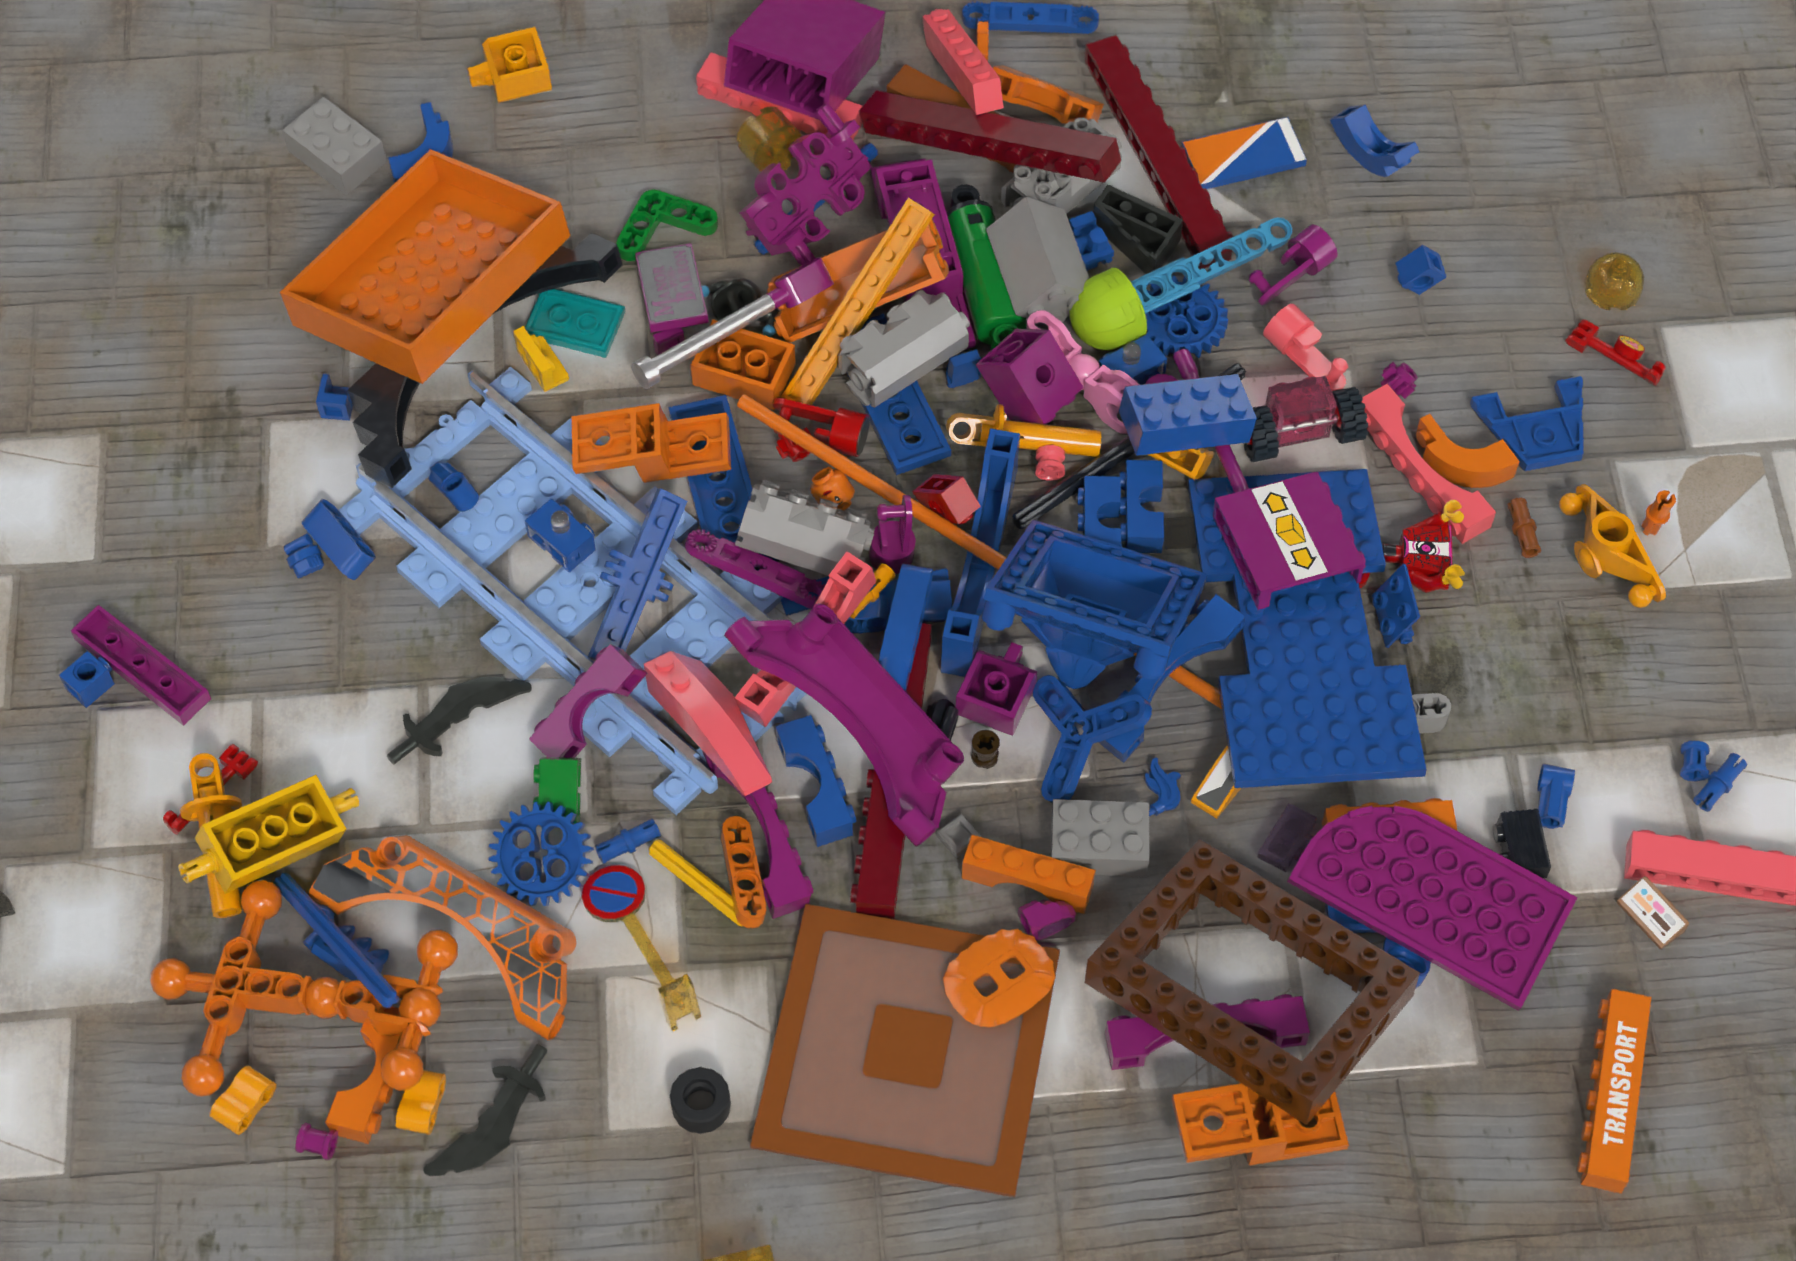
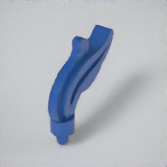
[1145,757,1181,816]

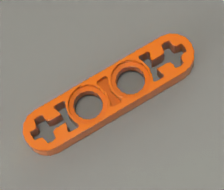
[721,816,766,928]

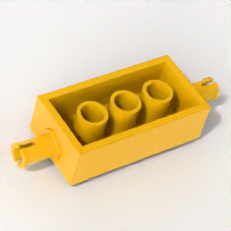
[178,775,359,894]

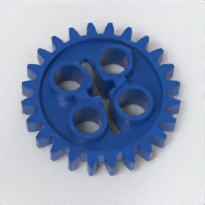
[1145,276,1228,358]
[488,802,594,906]

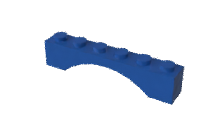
[1098,594,1245,763]

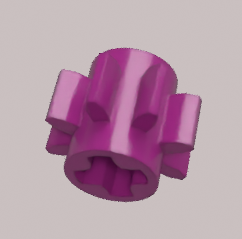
[1380,362,1417,399]

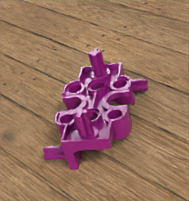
[740,102,872,266]

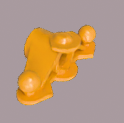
[1559,484,1666,608]

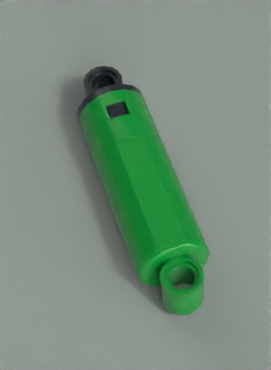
[946,184,1027,350]

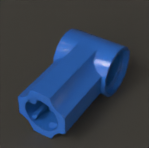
[428,462,479,512]
[1537,763,1575,829]

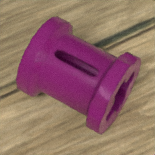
[295,1122,338,1160]

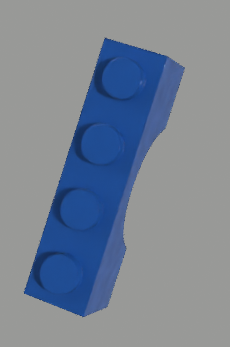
[775,715,857,847]

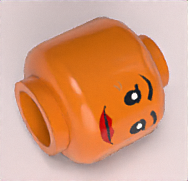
[810,467,855,511]

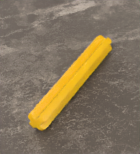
[648,839,751,927]

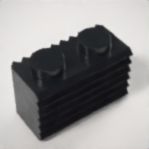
[1493,808,1551,878]

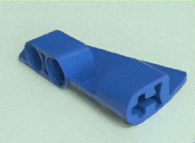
[844,568,952,634]

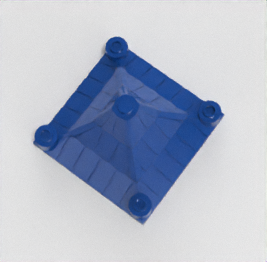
[982,520,1208,689]

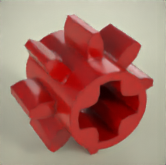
[776,425,812,462]

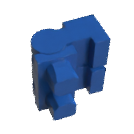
[1069,211,1114,271]

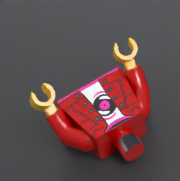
[1382,500,1465,593]

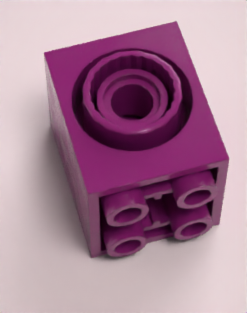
[976,329,1084,424]

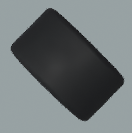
[670,1067,731,1134]

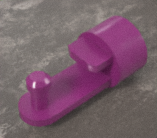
[1248,224,1338,306]
[868,495,916,574]

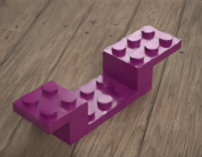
[870,158,975,349]

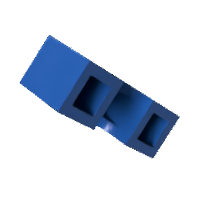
[1119,460,1164,554]
[1077,476,1122,547]

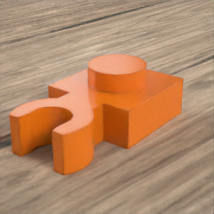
[976,22,989,61]

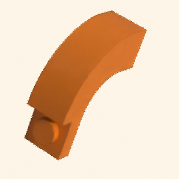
[1416,414,1520,488]

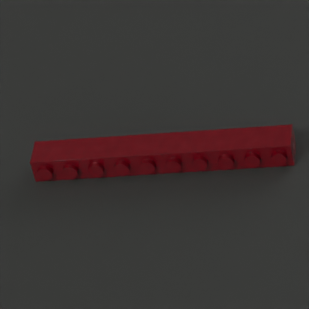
[1085,35,1233,269]
[859,90,1122,183]
[850,623,932,919]

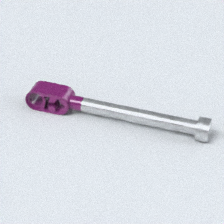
[631,257,834,389]

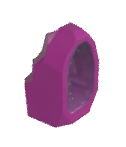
[1018,900,1076,940]

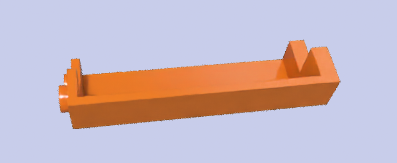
[767,219,949,343]

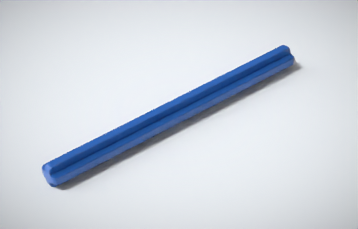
[274,873,399,1008]

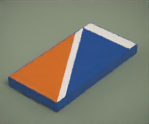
[1182,117,1307,189]

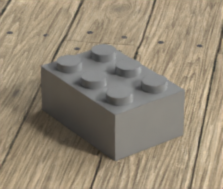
[282,97,387,196]
[1051,799,1149,877]

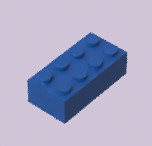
[1119,374,1257,456]

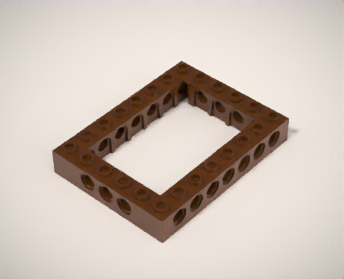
[1084,839,1420,1125]

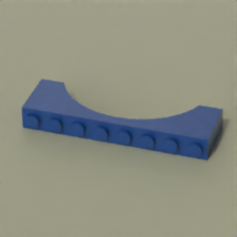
[941,428,1020,677]

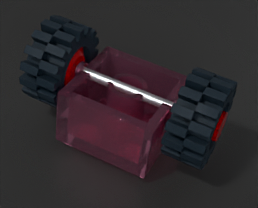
[1244,376,1368,462]

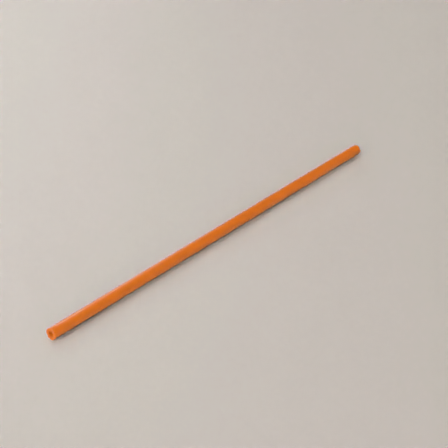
[737,394,1222,709]

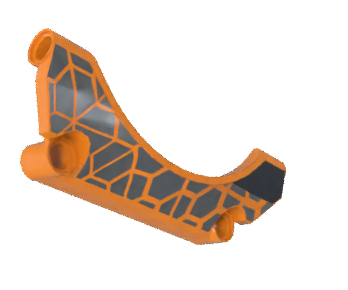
[309,835,576,1041]

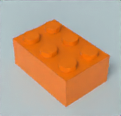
[691,320,796,410]

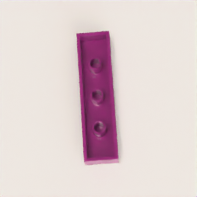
[71,605,211,726]

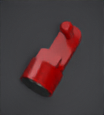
[773,398,870,458]

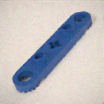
[962,1,1099,34]

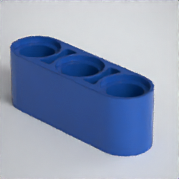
[302,499,376,580]

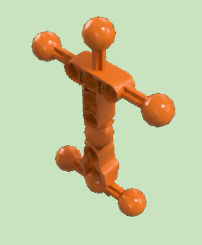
[150,880,458,1097]

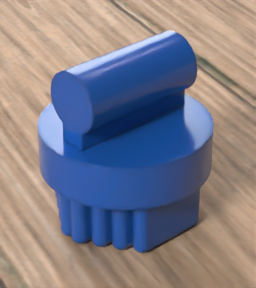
[284,533,324,578]

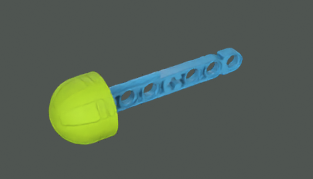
[1069,217,1292,350]

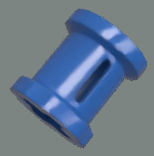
[1680,741,1710,782]

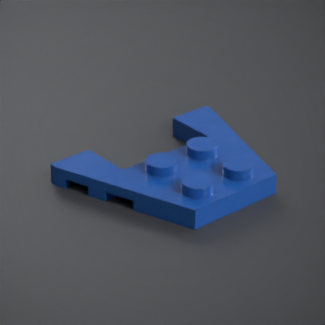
[1470,376,1583,471]

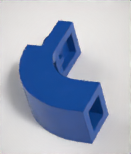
[388,102,453,183]
[1330,104,1420,177]

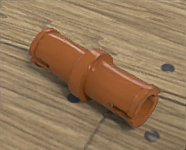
[1507,497,1541,558]

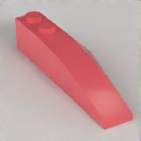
[644,651,772,796]

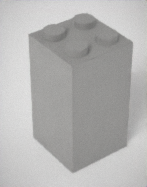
[986,197,1089,324]

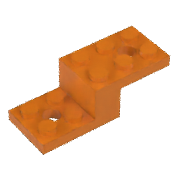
[572,403,731,483]
[1172,1083,1349,1166]

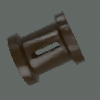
[971,730,1000,769]

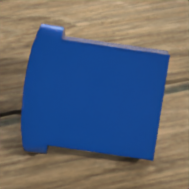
[946,350,981,388]

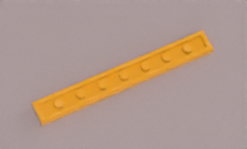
[781,197,935,405]

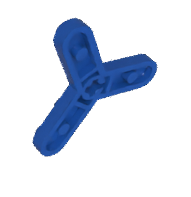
[1033,675,1152,804]

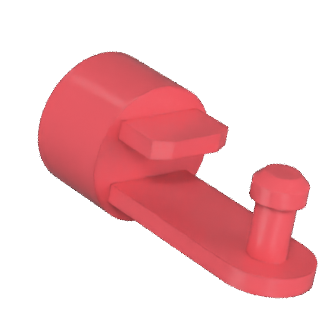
[1263,303,1348,393]

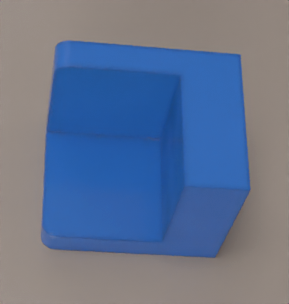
[316,374,353,421]

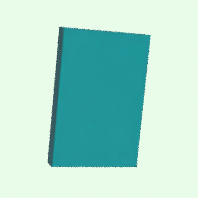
[525,289,625,358]

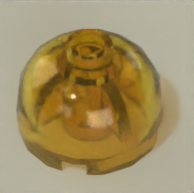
[1584,252,1644,311]

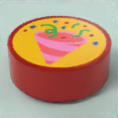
[1614,335,1645,360]

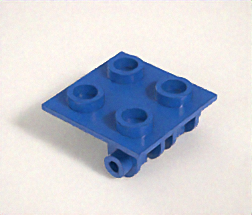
[1372,564,1420,648]

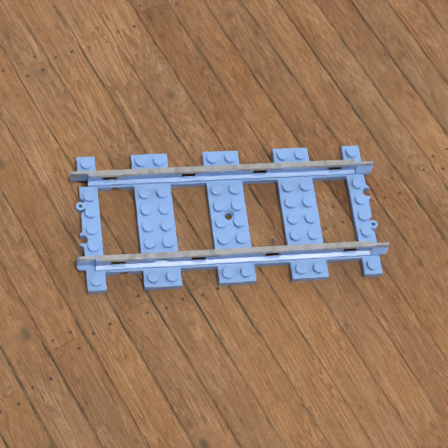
[339,367,807,815]

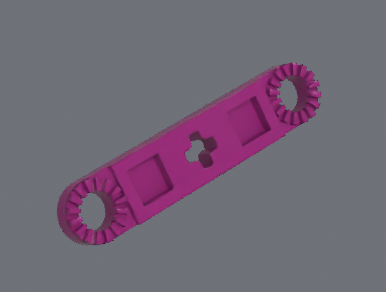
[685,529,825,609]

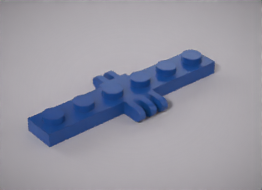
[588,488,688,660]

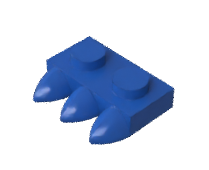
[311,925,389,981]

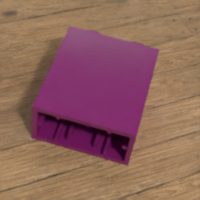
[724,0,886,120]

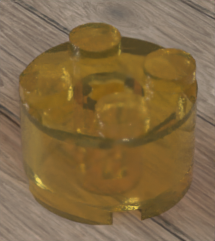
[736,107,802,172]

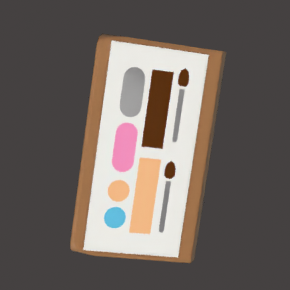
[1617,876,1689,950]

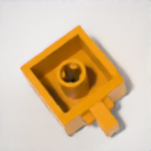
[468,27,552,103]

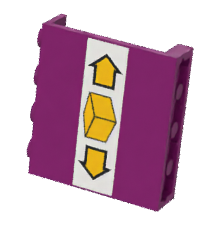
[1213,471,1366,610]

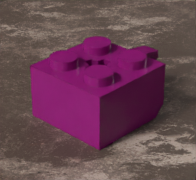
[955,642,1038,736]

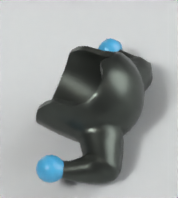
[701,278,779,337]

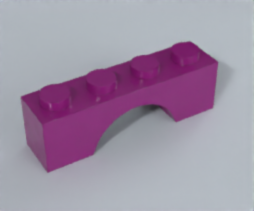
[529,644,648,758]

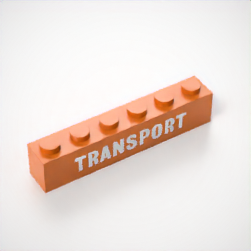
[1577,989,1651,1193]

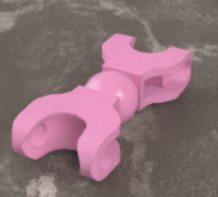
[1027,310,1139,434]

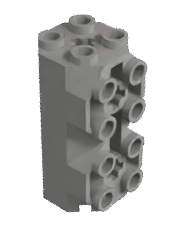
[1001,118,1122,213]
[839,290,970,407]
[735,480,875,575]

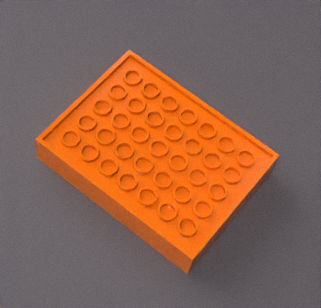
[280,149,570,384]

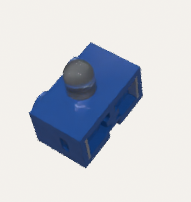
[1099,334,1167,385]
[525,498,596,573]

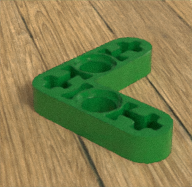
[616,189,718,261]

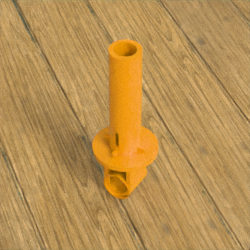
[946,404,1102,457]
[180,753,242,918]

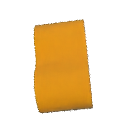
[210,1065,277,1135]
[396,1070,446,1135]

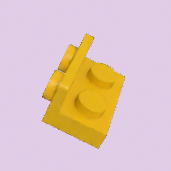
[513,326,569,392]

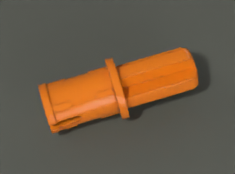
[1641,490,1676,536]

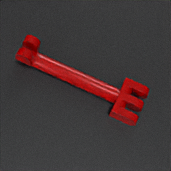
[1566,319,1666,386]
[163,744,258,835]

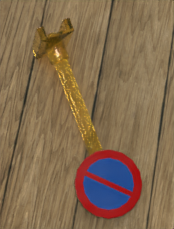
[582,865,702,1032]

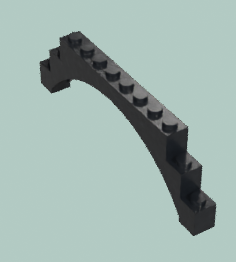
[347,233,623,488]

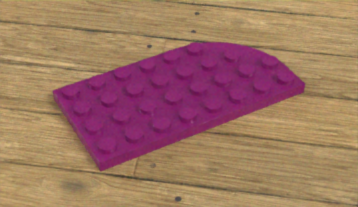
[1287,806,1578,1011]

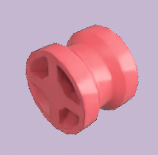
[1035,445,1065,481]

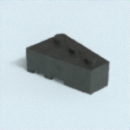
[1093,184,1183,274]

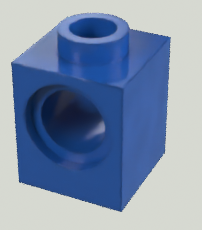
[1396,245,1447,295]
[59,651,115,708]

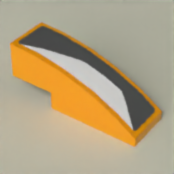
[1191,745,1241,819]

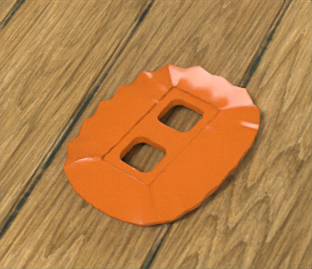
[943,929,1055,1028]

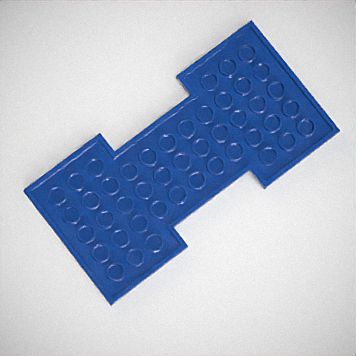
[1188,469,1427,788]

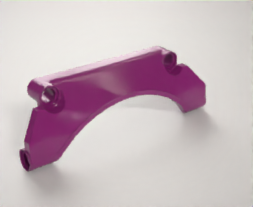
[724,603,964,847]

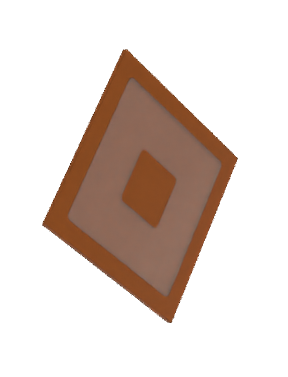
[750,904,1060,1198]

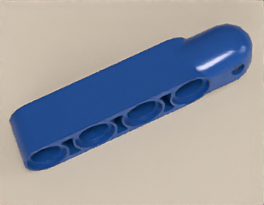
[879,563,933,692]

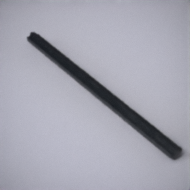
[1012,363,1246,529]

